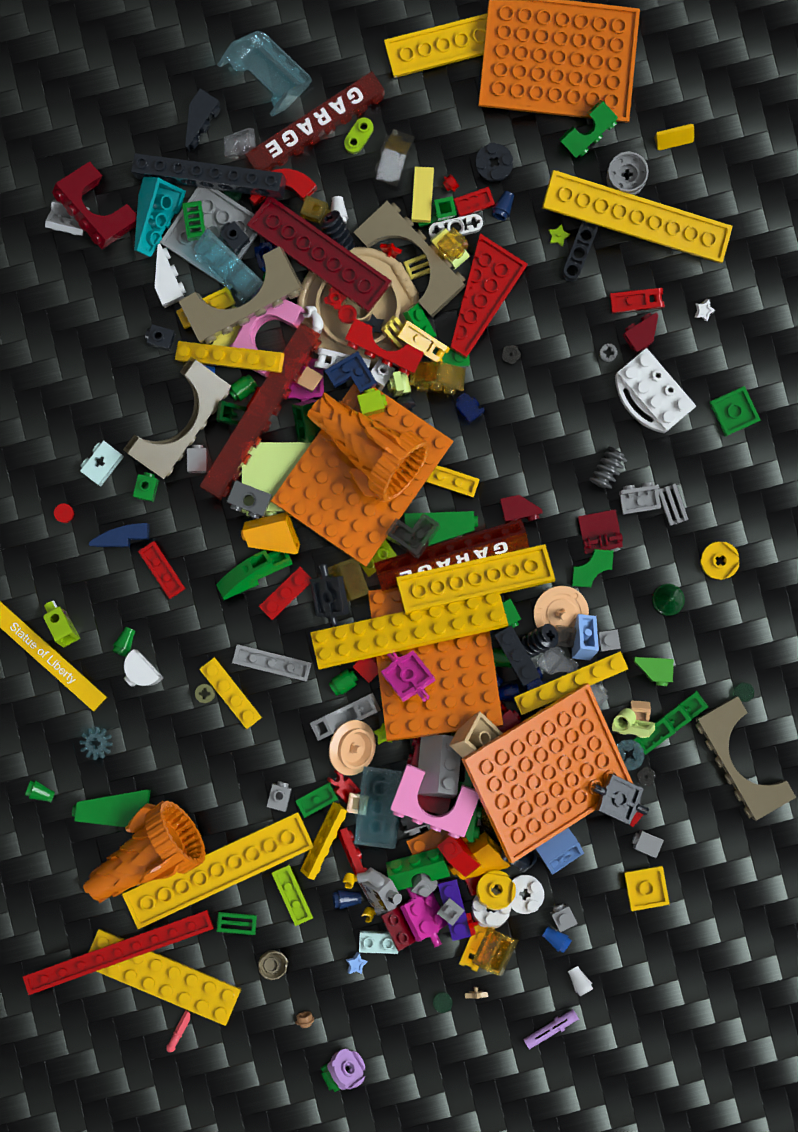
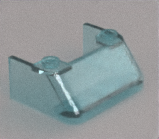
[217,31,312,116]

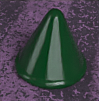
[652,584,685,616]

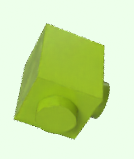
[357,388,387,416]

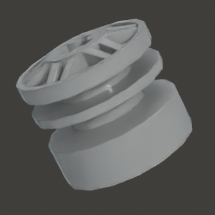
[606,151,649,195]

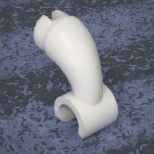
[303,306,324,334]

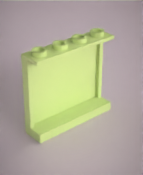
[242,442,312,516]

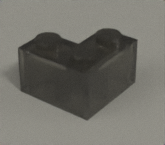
[374,129,415,187]
[385,513,440,559]

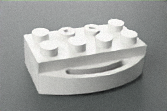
[615,348,696,433]

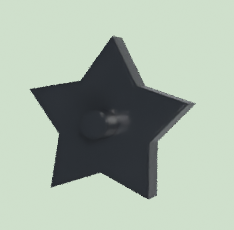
[364,314,385,334]

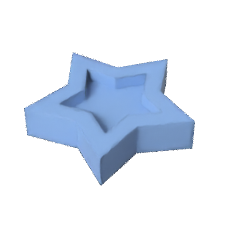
[346,952,368,974]

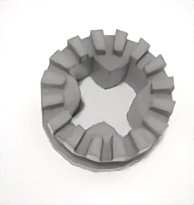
[600,344,617,362]

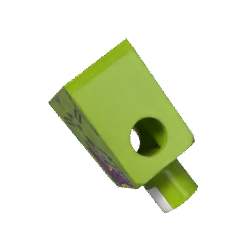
[43,601,81,648]

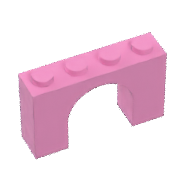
[229,299,307,379]
[390,764,479,839]

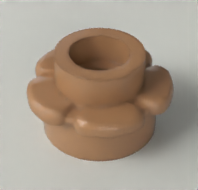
[296,1011,314,1028]

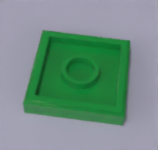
[709,386,761,437]

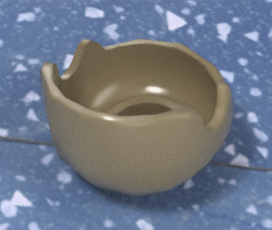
[258,950,288,980]

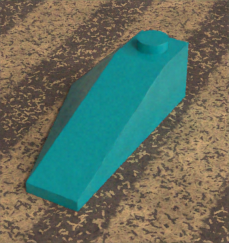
[134,177,186,257]

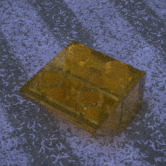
[328,558,370,602]
[472,927,519,976]

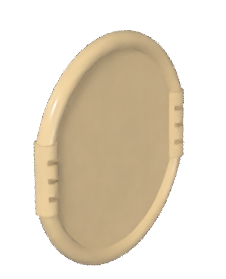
[297,247,420,368]

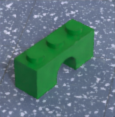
[559,100,618,158]
[386,848,450,891]

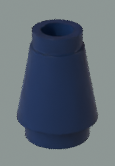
[492,191,514,221]
[333,890,362,909]

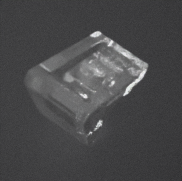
[224,128,256,156]

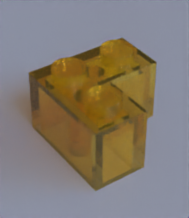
[410,361,466,394]

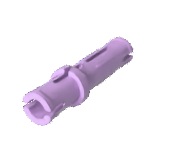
[523,1009,579,1050]

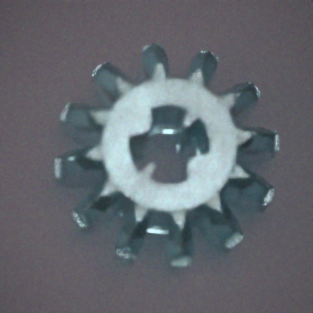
[80,727,113,760]

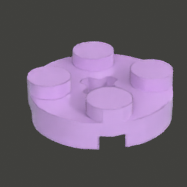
[327,1049,365,1090]

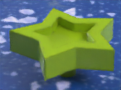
[548,225,570,247]
[373,723,392,744]

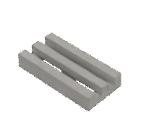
[658,484,688,526]

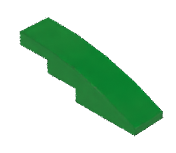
[634,691,708,755]

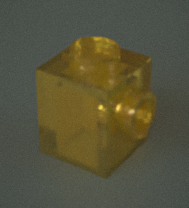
[300,196,331,224]
[437,227,469,262]

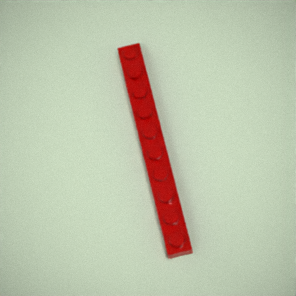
[23,910,214,995]

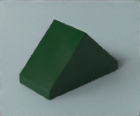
[217,401,250,427]

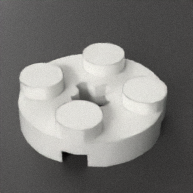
[510,875,544,914]
[471,888,511,928]

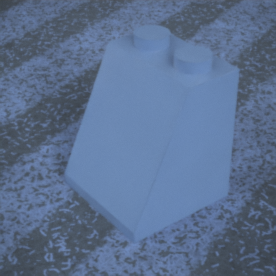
[536,828,584,875]

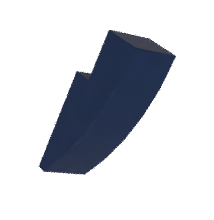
[89,523,149,547]

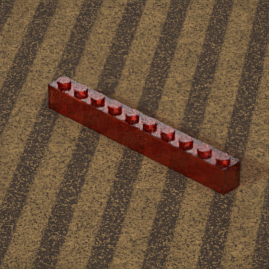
[200,323,322,500]

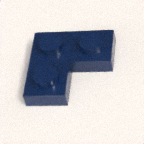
[325,351,378,394]

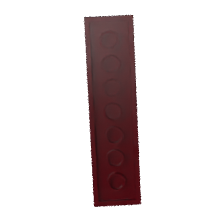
[247,197,392,313]

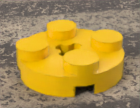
[700,542,739,580]
[476,870,516,910]

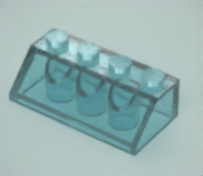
[193,228,263,303]
[354,766,404,849]

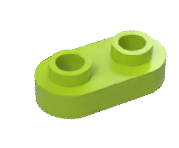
[344,118,373,154]

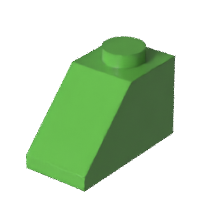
[633,657,674,686]

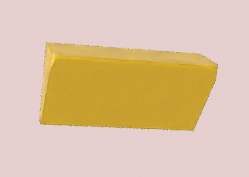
[654,124,694,151]

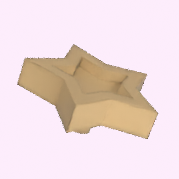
[465,987,488,999]

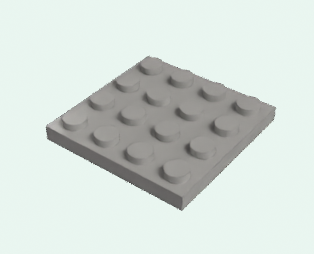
[160,187,258,286]

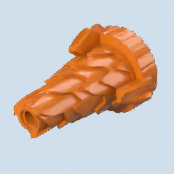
[307,393,430,501]
[83,801,206,903]

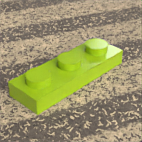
[272,864,313,926]

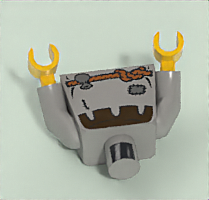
[343,867,402,923]

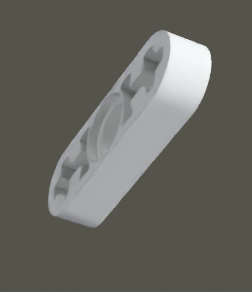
[429,214,483,239]

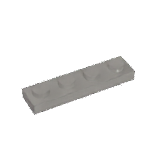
[232,644,312,682]

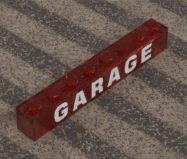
[245,71,385,171]
[374,519,529,591]

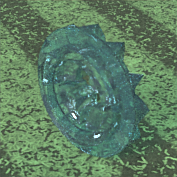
[617,739,644,770]

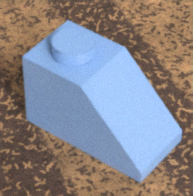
[571,614,599,660]

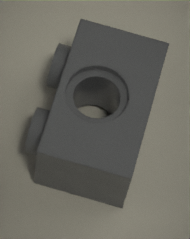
[227,480,273,519]

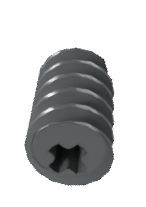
[589,446,628,489]

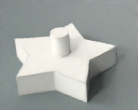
[695,299,715,321]

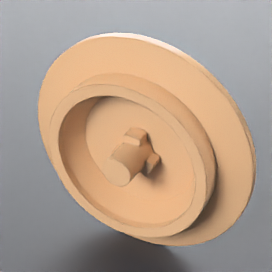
[534,586,589,641]
[329,720,376,775]

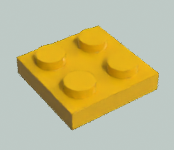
[624,866,670,911]

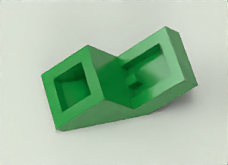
[418,196,457,227]

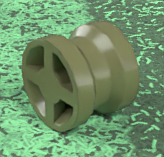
[195,684,215,703]

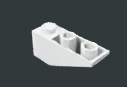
[155,244,186,308]

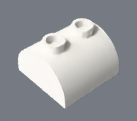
[124,649,163,686]

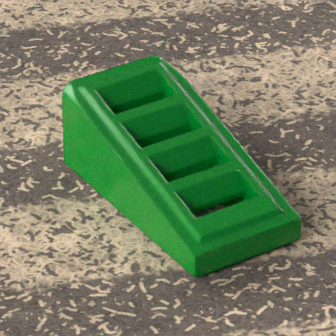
[182,201,207,241]

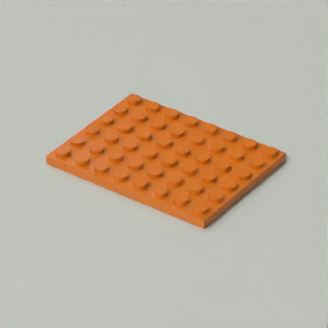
[478,0,640,123]
[271,384,454,567]
[368,587,503,741]
[461,683,633,863]

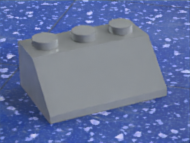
[418,735,461,799]

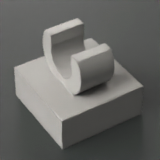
[437,898,465,926]

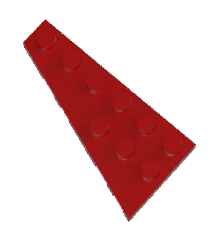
[450,233,528,358]

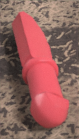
[166,1011,190,1052]

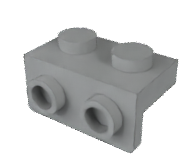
[45,200,90,236]
[619,482,661,515]

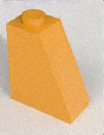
[241,512,300,554]
[449,832,511,880]

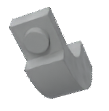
[310,693,381,741]

